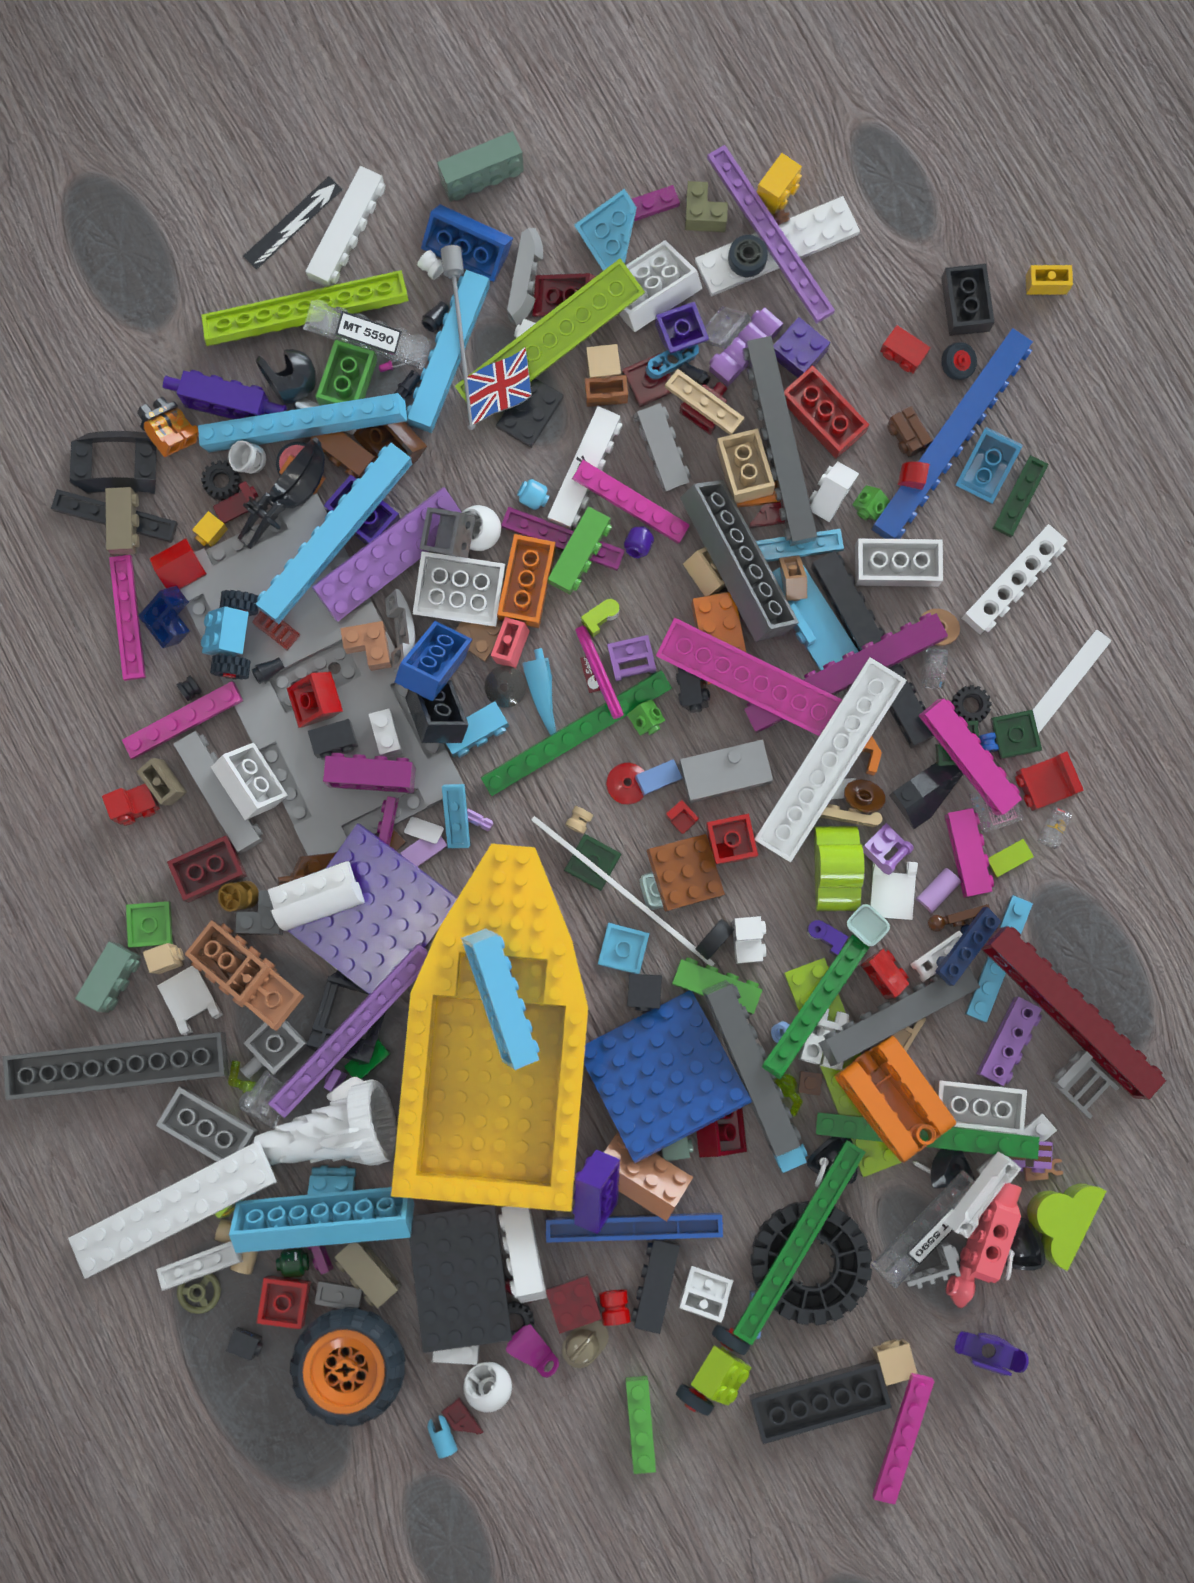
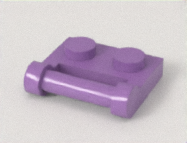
[607,635,657,682]
[863,823,913,875]

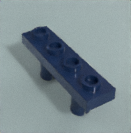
[935,907,1002,986]

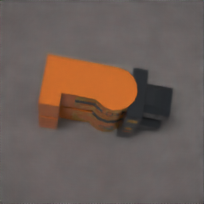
[137,397,199,458]

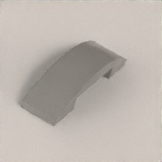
[385,589,415,672]

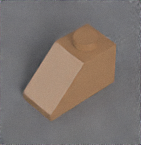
[779,556,807,601]

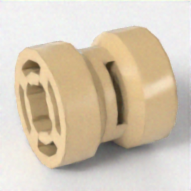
[565,806,593,834]

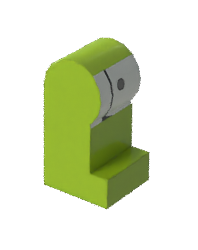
[581,599,619,637]

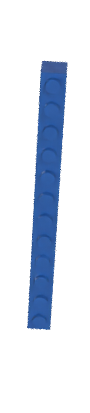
[871,328,1033,539]

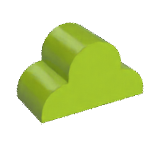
[814,826,864,911]
[1027,1183,1107,1271]

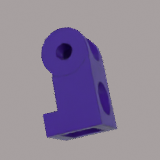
[807,920,848,956]

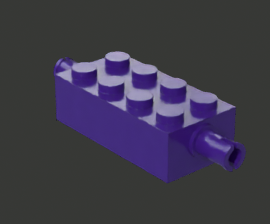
[163,370,287,420]

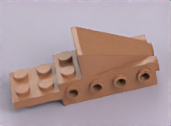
[185,920,304,1031]

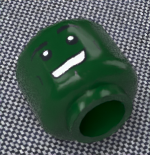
[276,1248,309,1278]

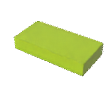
[988,839,1034,878]

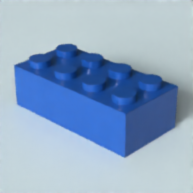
[394,621,472,701]

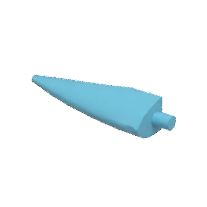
[522,648,556,735]

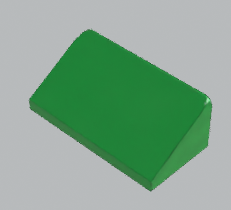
[344,1039,391,1080]

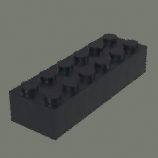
[749,1359,892,1444]

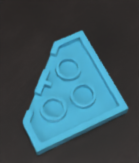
[574,189,637,271]

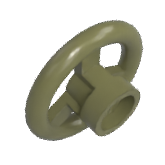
[177,1273,221,1314]

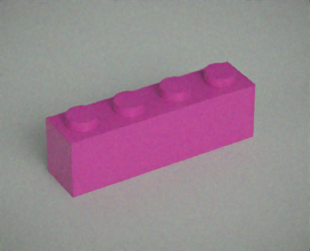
[945,808,994,898]

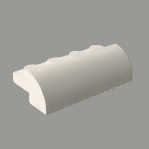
[268,862,365,931]

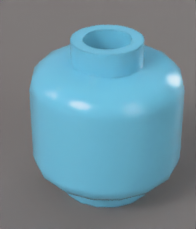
[517,479,549,510]

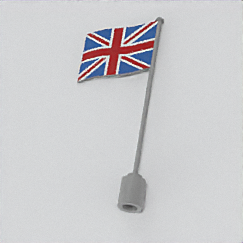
[441,245,532,430]

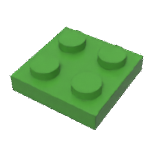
[126,901,173,948]

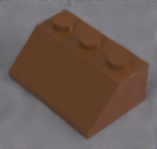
[353,422,427,466]

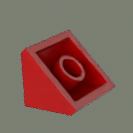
[149,538,207,595]

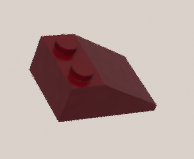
[532,273,596,318]

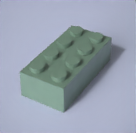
[437,131,524,202]

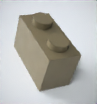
[136,758,187,806]

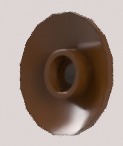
[844,779,886,813]

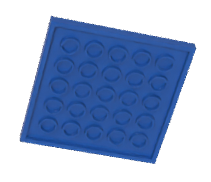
[584,991,752,1163]

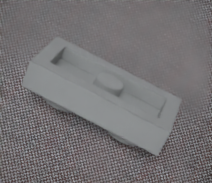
[315,1281,362,1309]

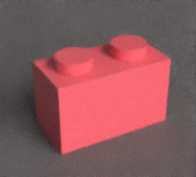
[491,617,530,669]

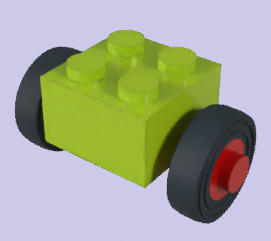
[676,1324,752,1416]

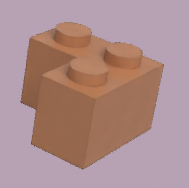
[340,621,392,671]

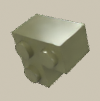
[685,181,728,232]

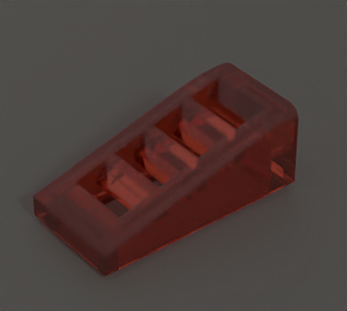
[252,611,300,651]

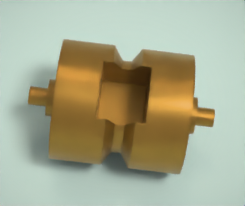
[218,881,259,912]

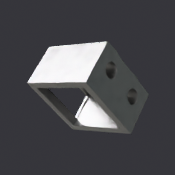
[420,507,476,558]

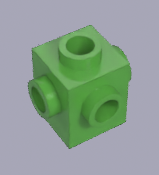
[852,485,890,521]
[627,699,666,736]

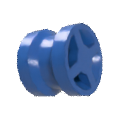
[979,733,999,752]

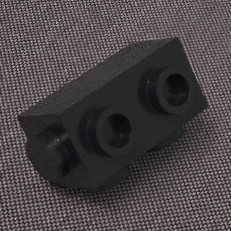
[676,667,710,713]

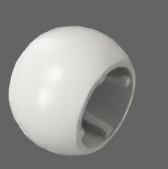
[462,505,501,551]
[464,1362,512,1412]

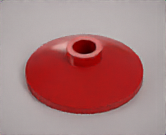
[606,763,645,805]

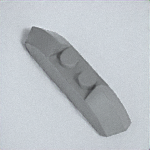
[507,228,543,326]

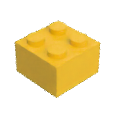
[757,153,802,214]

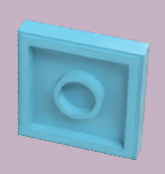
[598,923,650,974]

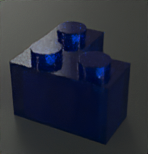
[138,586,190,649]

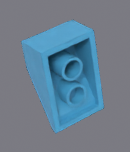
[955,427,1023,504]

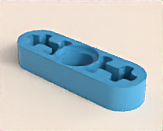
[646,344,699,379]

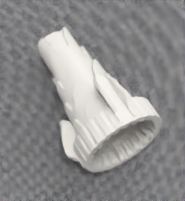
[254,1077,398,1166]

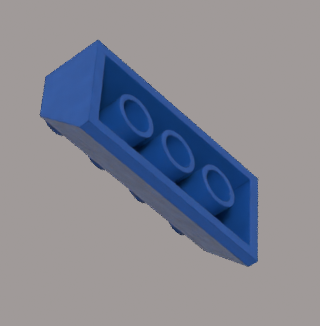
[421,204,513,282]

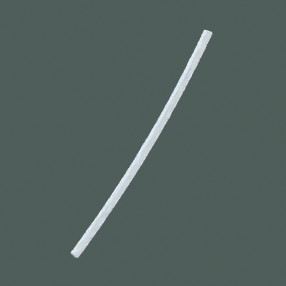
[531,816,715,966]

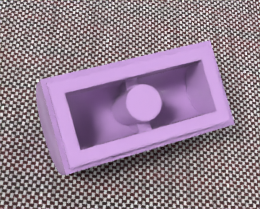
[916,868,961,913]

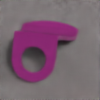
[506,1324,559,1378]

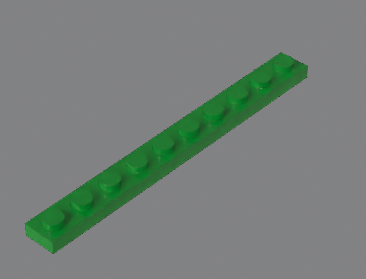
[480,670,672,796]
[816,1112,1040,1159]
[732,1140,866,1345]

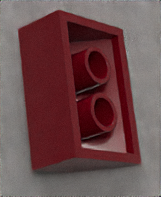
[696,1108,747,1158]

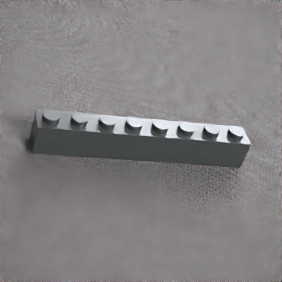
[819,966,980,1066]

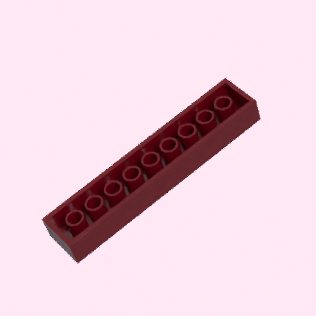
[981,926,1166,1100]

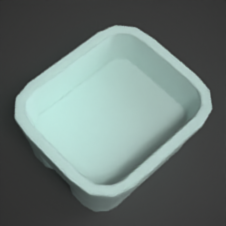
[640,872,663,910]
[847,904,890,946]

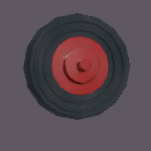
[941,342,977,380]

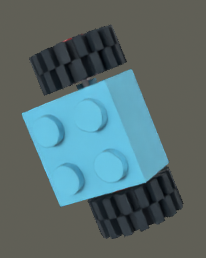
[201,590,258,680]

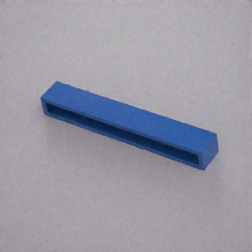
[546,1213,723,1243]

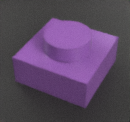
[324,1068,347,1092]

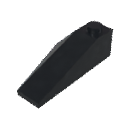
[889,763,963,829]

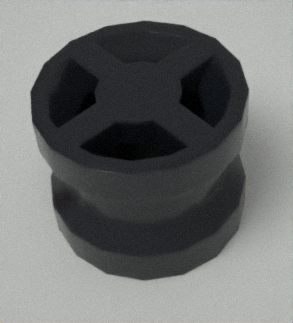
[176,675,202,702]

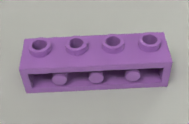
[976,997,1042,1086]

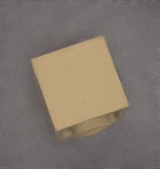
[586,344,621,379]
[872,1339,917,1386]

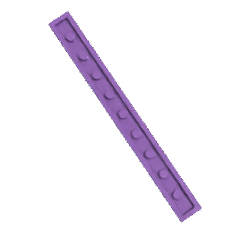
[707,145,835,324]
[268,943,428,1118]

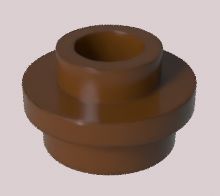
[773,210,790,225]

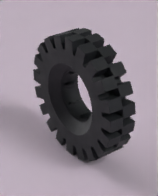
[751,1201,872,1325]

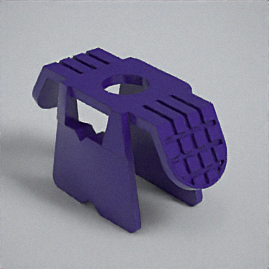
[955,1331,1029,1376]

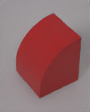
[898,462,930,490]

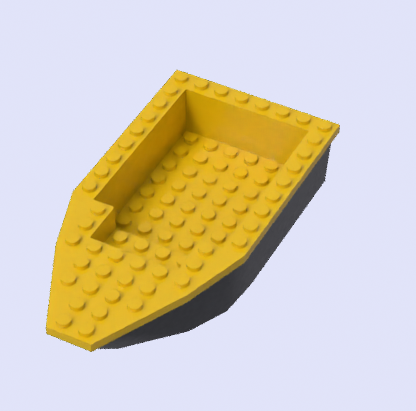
[391,844,588,1212]

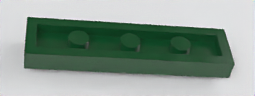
[992,455,1049,538]

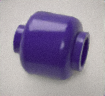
[624,526,654,558]

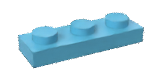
[442,784,470,848]

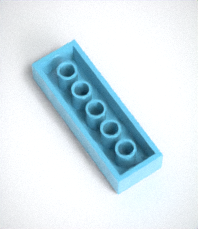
[461,929,540,1070]

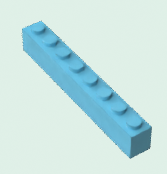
[406,270,490,433]

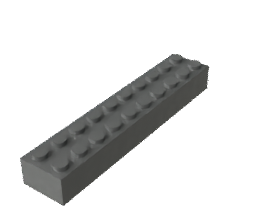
[3,1032,229,1100]

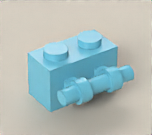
[307,1165,356,1195]

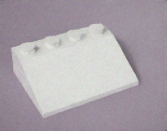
[619,240,702,332]
[413,551,507,627]

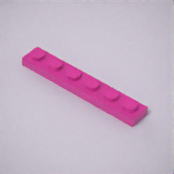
[572,460,690,544]
[109,555,146,681]
[122,681,243,759]
[872,1373,934,1505]

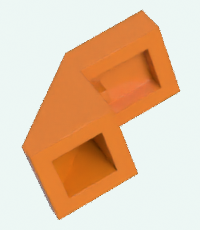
[862,736,882,776]

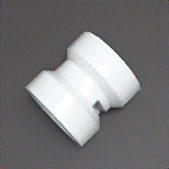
[417,250,443,280]

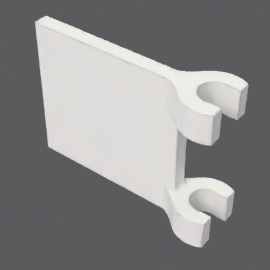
[870,862,918,920]
[157,966,223,1036]

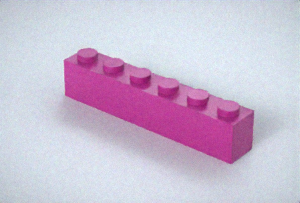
[918,698,1022,815]

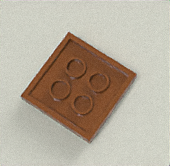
[646,834,725,912]

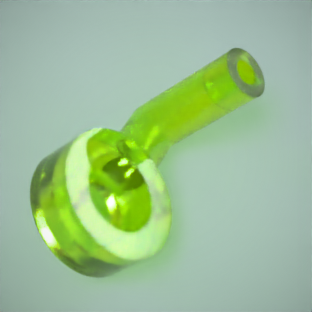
[228,1060,262,1096]
[774,1074,803,1116]

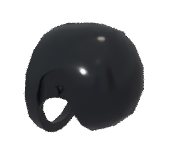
[256,349,316,405]

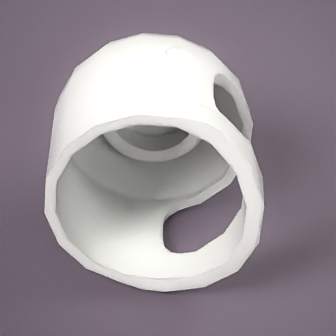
[228,441,266,474]

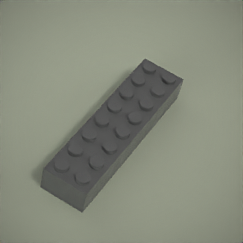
[680,480,799,642]
[702,980,801,1157]

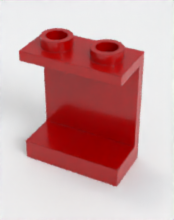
[1015,751,1084,811]

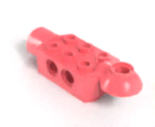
[946,1183,1022,1308]

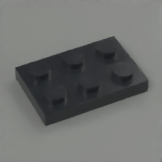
[496,378,563,448]

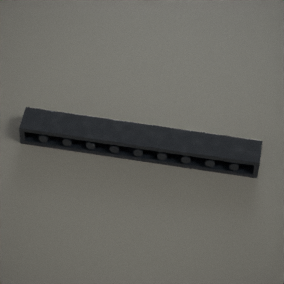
[811,551,934,749]

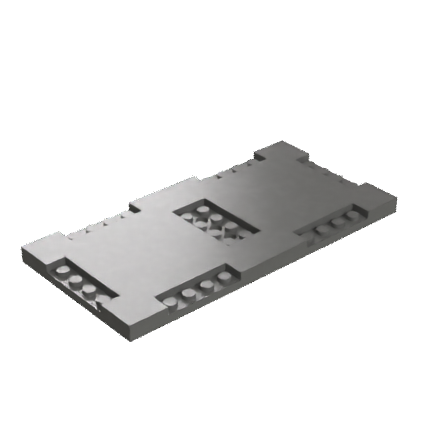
[178,493,466,855]

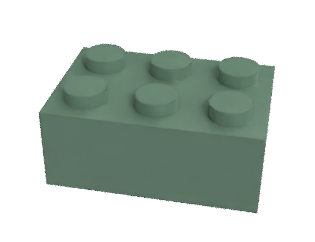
[75,942,141,1013]

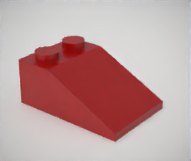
[860,949,909,999]

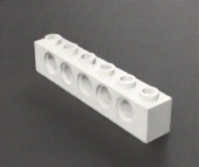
[962,524,1067,635]

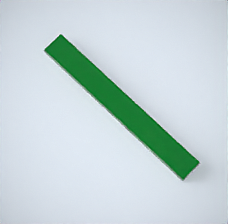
[762,934,870,1079]

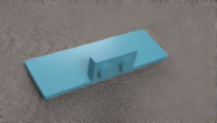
[772,565,858,671]

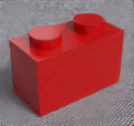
[880,325,931,374]

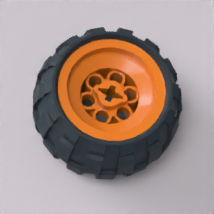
[290,1307,406,1427]

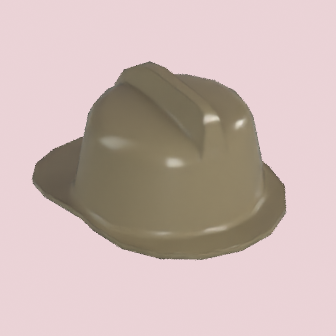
[562,1320,609,1368]

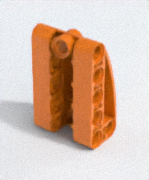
[835,1035,956,1163]

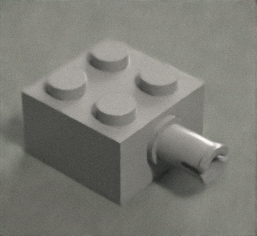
[240,1020,307,1079]

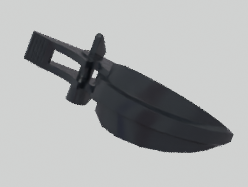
[238,437,325,549]

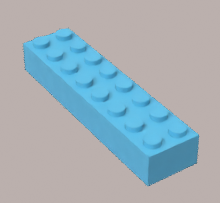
[229,1187,414,1253]

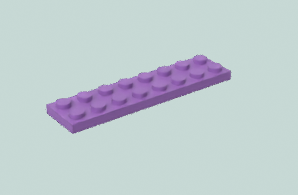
[312,488,462,621]

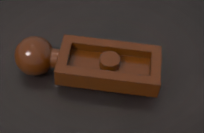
[928,904,990,932]

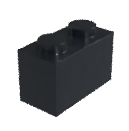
[308,719,358,760]

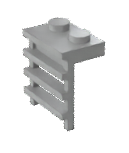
[1050,1051,1119,1119]
[900,1241,961,1289]

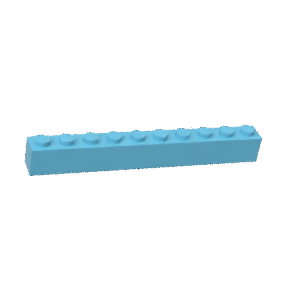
[198,393,407,453]
[256,443,412,624]

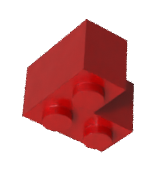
[102,784,160,826]

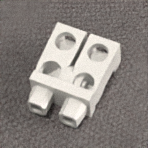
[798,1009,849,1070]

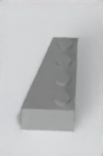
[633,403,691,492]

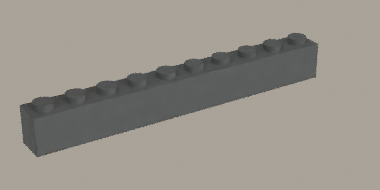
[742,336,817,546]

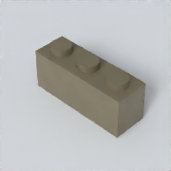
[105,487,140,555]

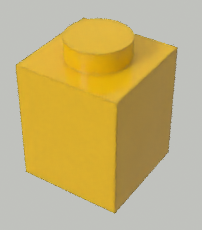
[192,511,228,547]

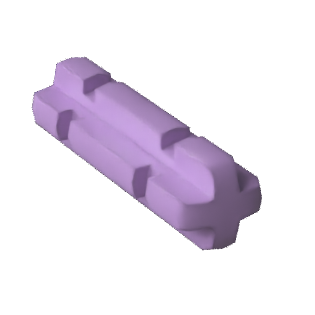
[467,809,493,831]

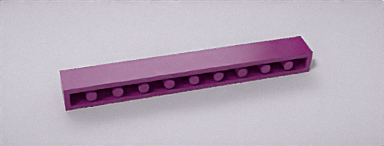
[744,613,948,734]

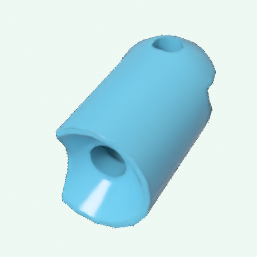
[427,1415,458,1458]

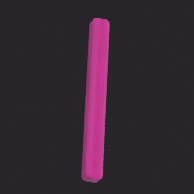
[575,625,623,719]

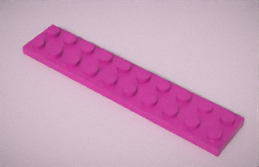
[656,617,842,736]

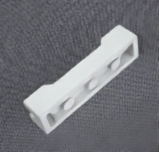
[945,1152,1021,1238]

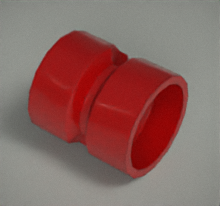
[599,1289,631,1326]

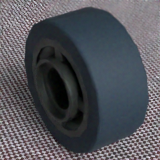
[728,235,768,277]

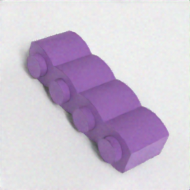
[709,308,783,387]

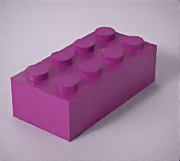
[323,753,416,794]

